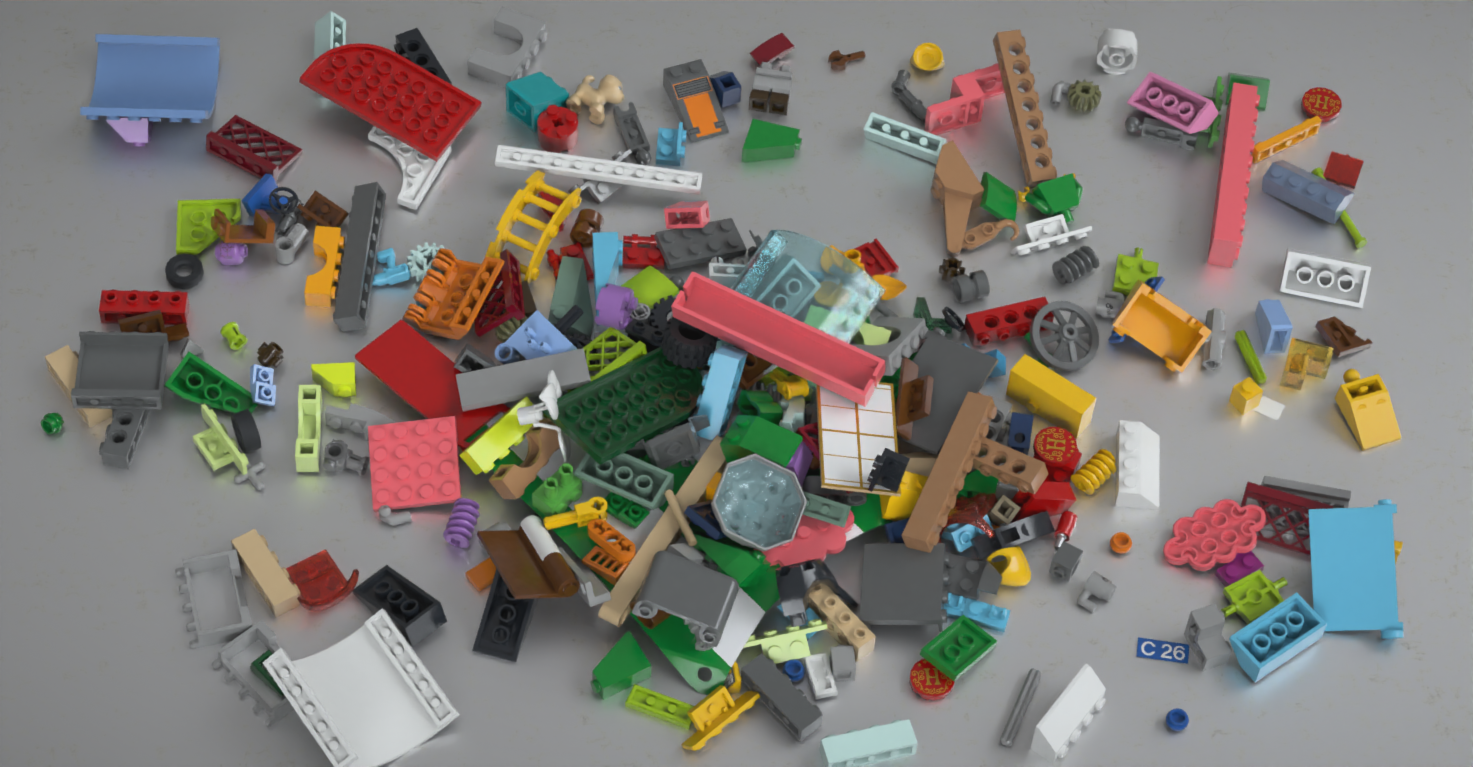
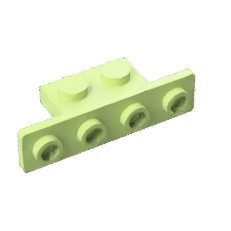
[192,404,249,475]
[743,619,828,664]

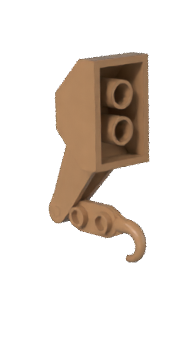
[931,140,1020,257]

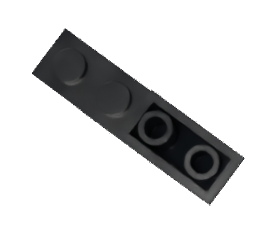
[970,511,1055,560]

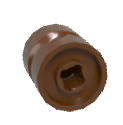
[570,209,604,248]

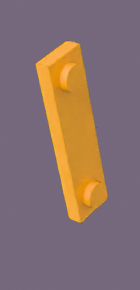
[1251,115,1322,164]

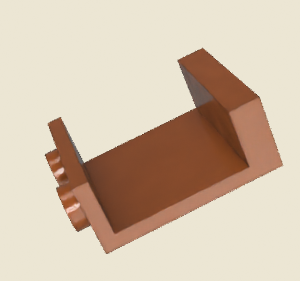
[211,209,276,243]

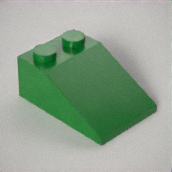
[720,415,803,468]

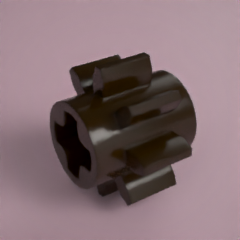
[939,257,965,284]
[257,342,284,368]

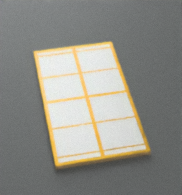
[816,382,901,497]

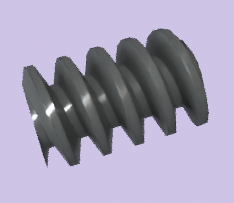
[1052,246,1099,284]

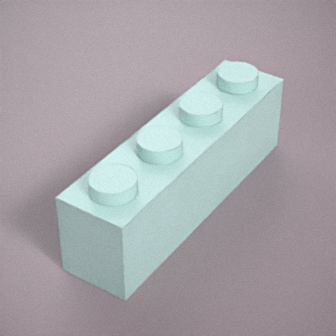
[314,11,346,61]
[863,112,947,164]
[819,719,917,767]

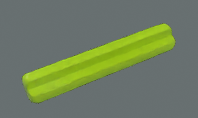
[1235,330,1267,385]

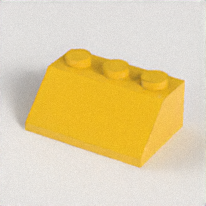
[880,471,928,521]

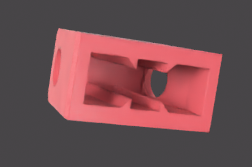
[664,200,710,229]

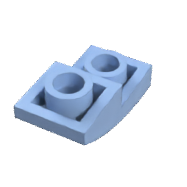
[250,364,276,407]

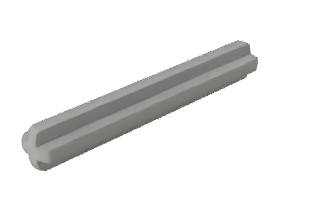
[1000,668,1041,747]

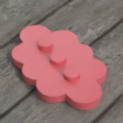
[1163,499,1266,571]
[754,510,854,567]

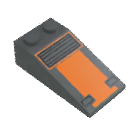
[663,59,729,143]

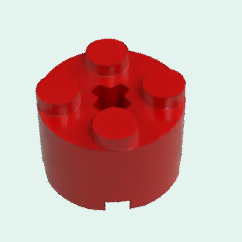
[537,105,578,153]

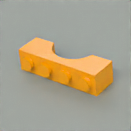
[304,226,345,307]

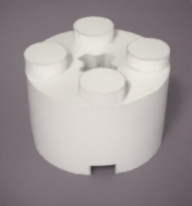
[1097,28,1138,75]

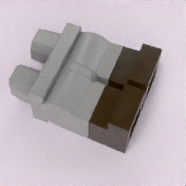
[748,62,792,116]

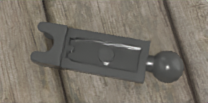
[613,102,651,165]
[1125,117,1199,150]

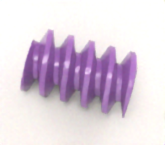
[443,498,480,548]

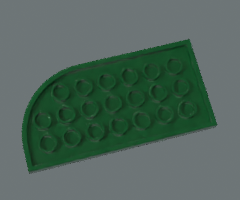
[542,347,703,465]

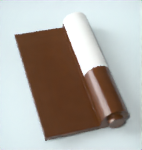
[477,515,580,599]

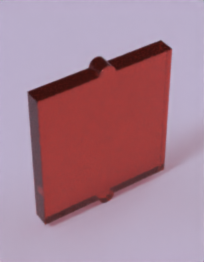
[1323,151,1364,189]

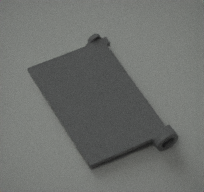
[895,327,999,455]

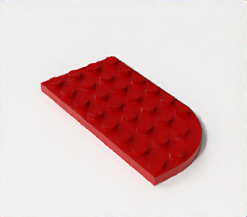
[299,43,482,162]

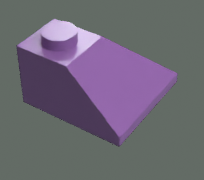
[106,116,154,146]

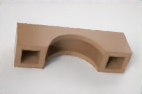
[488,418,560,499]

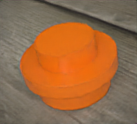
[1110,532,1132,554]

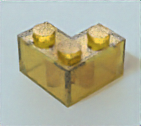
[1280,338,1334,390]

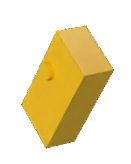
[1006,354,1096,439]

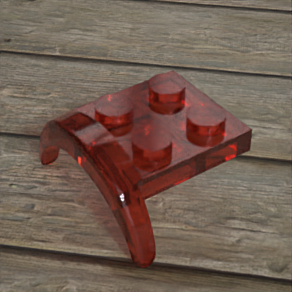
[938,493,998,543]
[286,549,359,612]

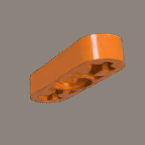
[588,519,636,562]

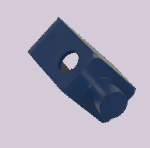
[1006,412,1034,455]

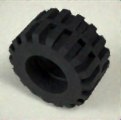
[661,316,718,369]

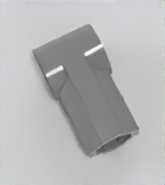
[275,223,309,264]

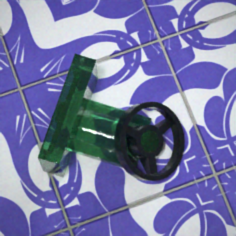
[913,297,965,334]

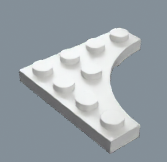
[368,126,451,210]

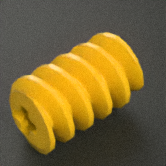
[1071,449,1117,495]

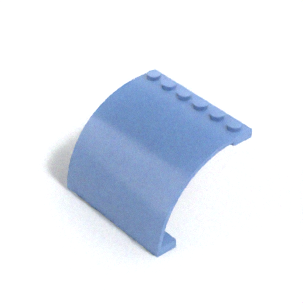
[80,34,220,123]

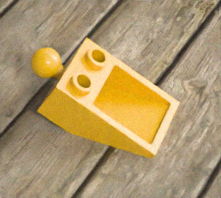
[1335,369,1401,451]

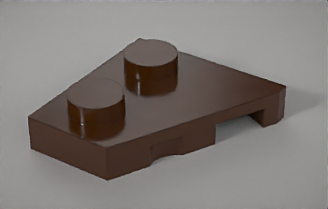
[1315,316,1373,357]

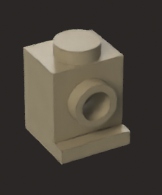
[987,494,1020,526]

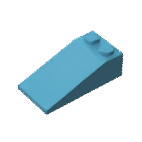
[592,232,623,326]

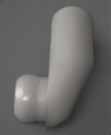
[1050,81,1071,105]
[379,505,412,526]

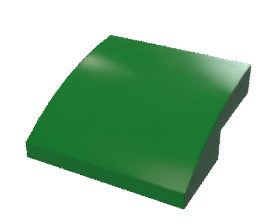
[980,172,1017,222]

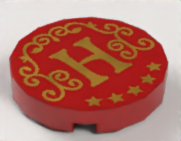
[1301,87,1342,122]
[1033,427,1077,467]
[909,659,954,701]

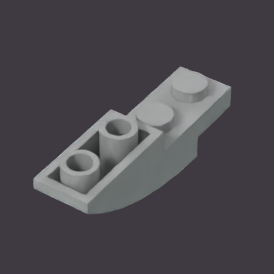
[325,403,396,441]

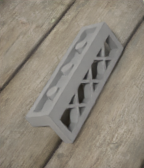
[558,547,611,607]

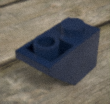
[709,71,741,108]

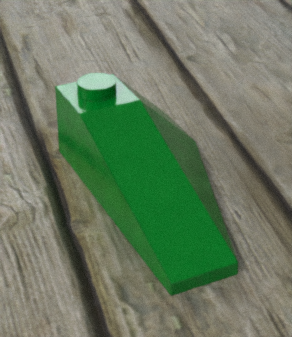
[164,352,258,414]
[681,530,771,587]

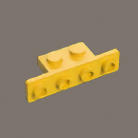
[681,685,760,751]

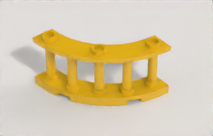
[485,170,582,284]

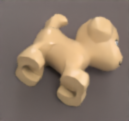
[566,75,625,125]

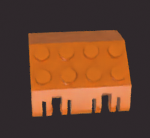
[402,248,504,340]

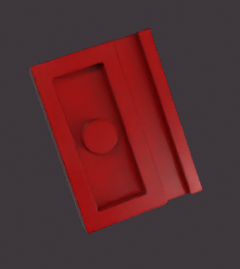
[854,238,899,281]

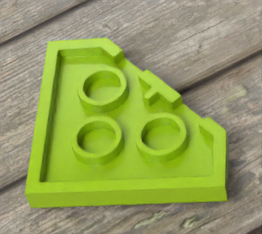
[176,199,241,255]

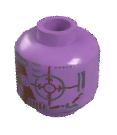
[215,239,248,265]

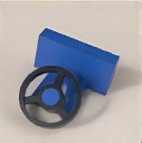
[241,174,298,217]

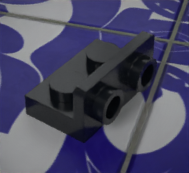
[625,319,664,353]
[867,448,910,493]

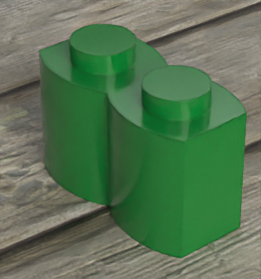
[737,390,783,426]

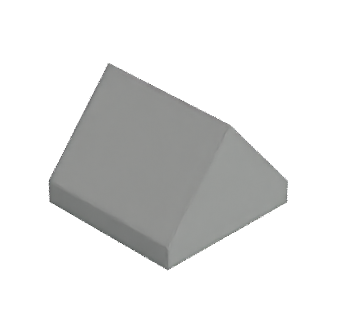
[180,338,204,358]

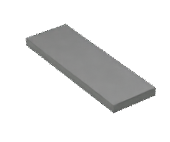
[456,348,591,411]

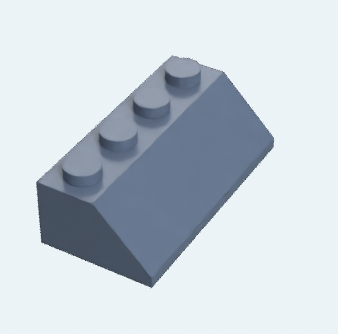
[1262,160,1354,224]

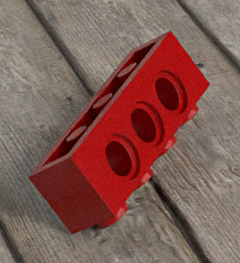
[964,296,1054,346]

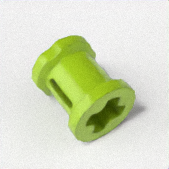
[220,322,247,350]

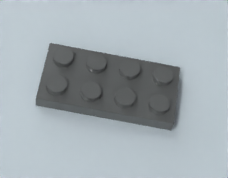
[654,218,747,269]

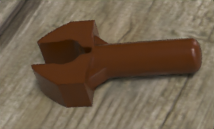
[828,50,866,71]

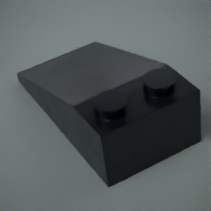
[352,565,447,648]
[472,569,539,663]

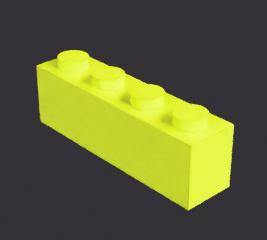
[459,396,534,475]

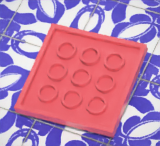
[368,416,462,512]

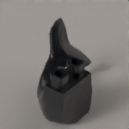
[776,558,859,627]

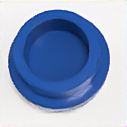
[782,660,805,682]
[1166,708,1189,731]

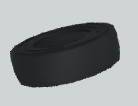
[165,253,204,289]

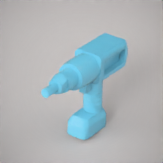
[372,248,411,287]

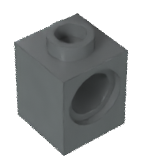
[1049,541,1083,582]

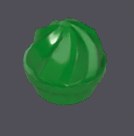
[41,413,64,434]

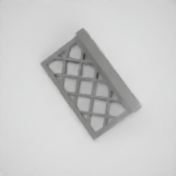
[1259,476,1351,537]

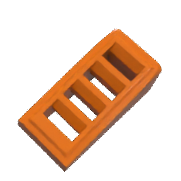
[582,546,629,586]

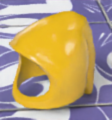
[987,546,1031,586]

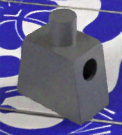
[454,343,496,373]

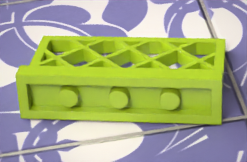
[567,327,647,392]

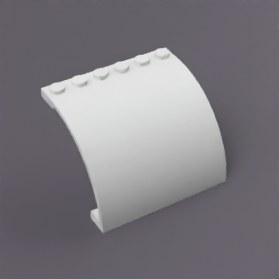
[262,609,460,767]

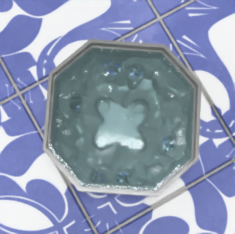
[711,454,807,552]

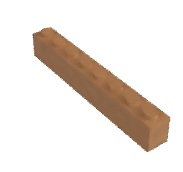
[902,391,997,553]

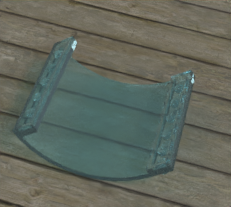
[717,230,886,390]

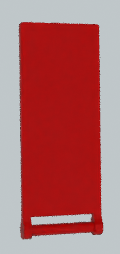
[355,320,511,451]

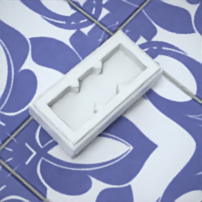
[803,653,838,700]

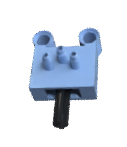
[494,305,584,365]

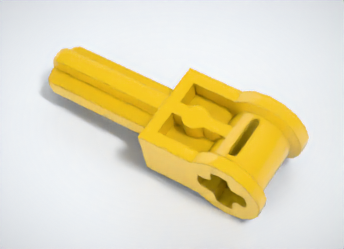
[770,369,809,400]
[543,496,608,530]

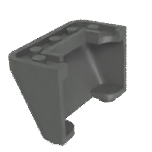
[632,551,739,647]

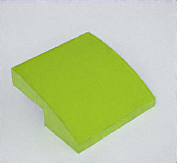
[621,265,680,311]

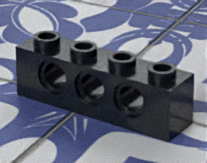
[394,28,452,85]

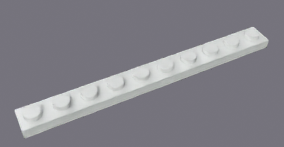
[495,145,702,195]

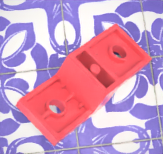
[924,63,1005,135]

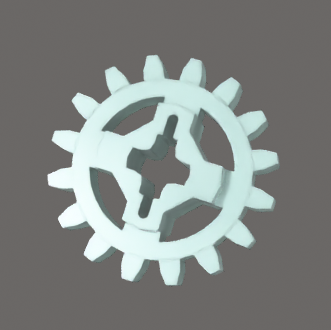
[407,242,445,282]

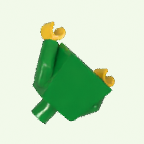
[1018,173,1083,225]

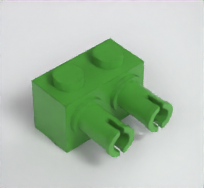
[532,463,583,517]

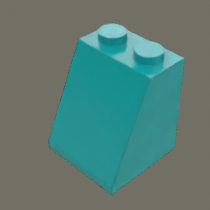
[506,72,569,133]

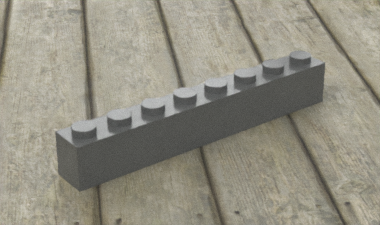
[333,182,386,332]

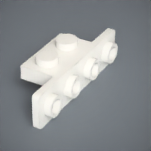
[1011,214,1092,256]

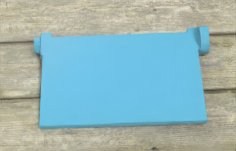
[1308,499,1404,639]

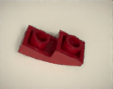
[750,33,795,66]

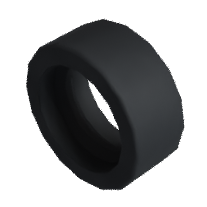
[231,409,261,453]

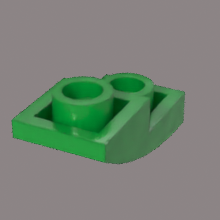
[605,492,650,529]

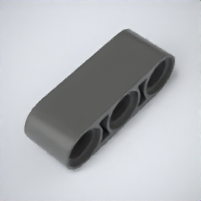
[802,476,867,506]

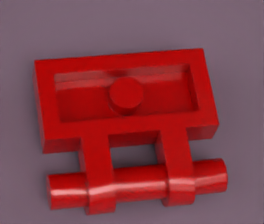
[622,234,664,270]
[546,242,594,281]

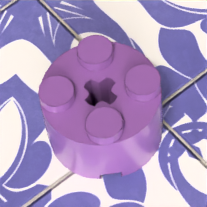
[595,283,638,330]

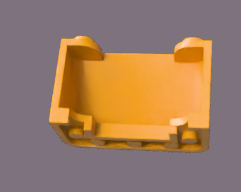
[1112,279,1212,373]

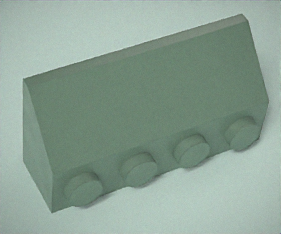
[574,453,674,510]

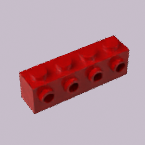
[99,289,190,325]

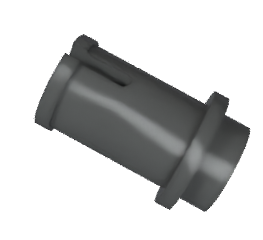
[891,70,911,95]

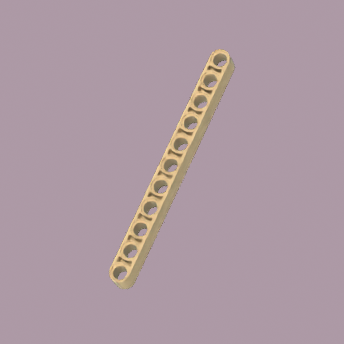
[598,435,727,627]

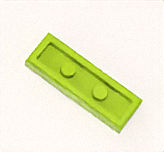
[625,684,694,730]

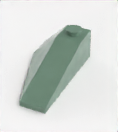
[548,256,594,339]

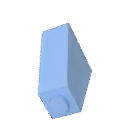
[1255,299,1293,354]

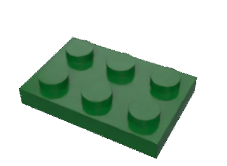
[920,615,998,682]

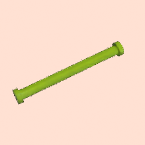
[1311,168,1367,248]

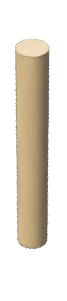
[664,490,697,546]

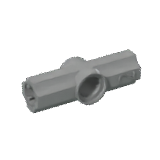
[1202,308,1226,370]

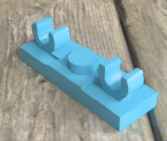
[944,593,1010,632]

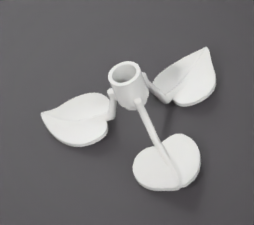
[517,370,571,463]

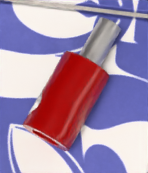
[1054,511,1078,551]

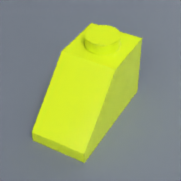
[311,362,356,397]

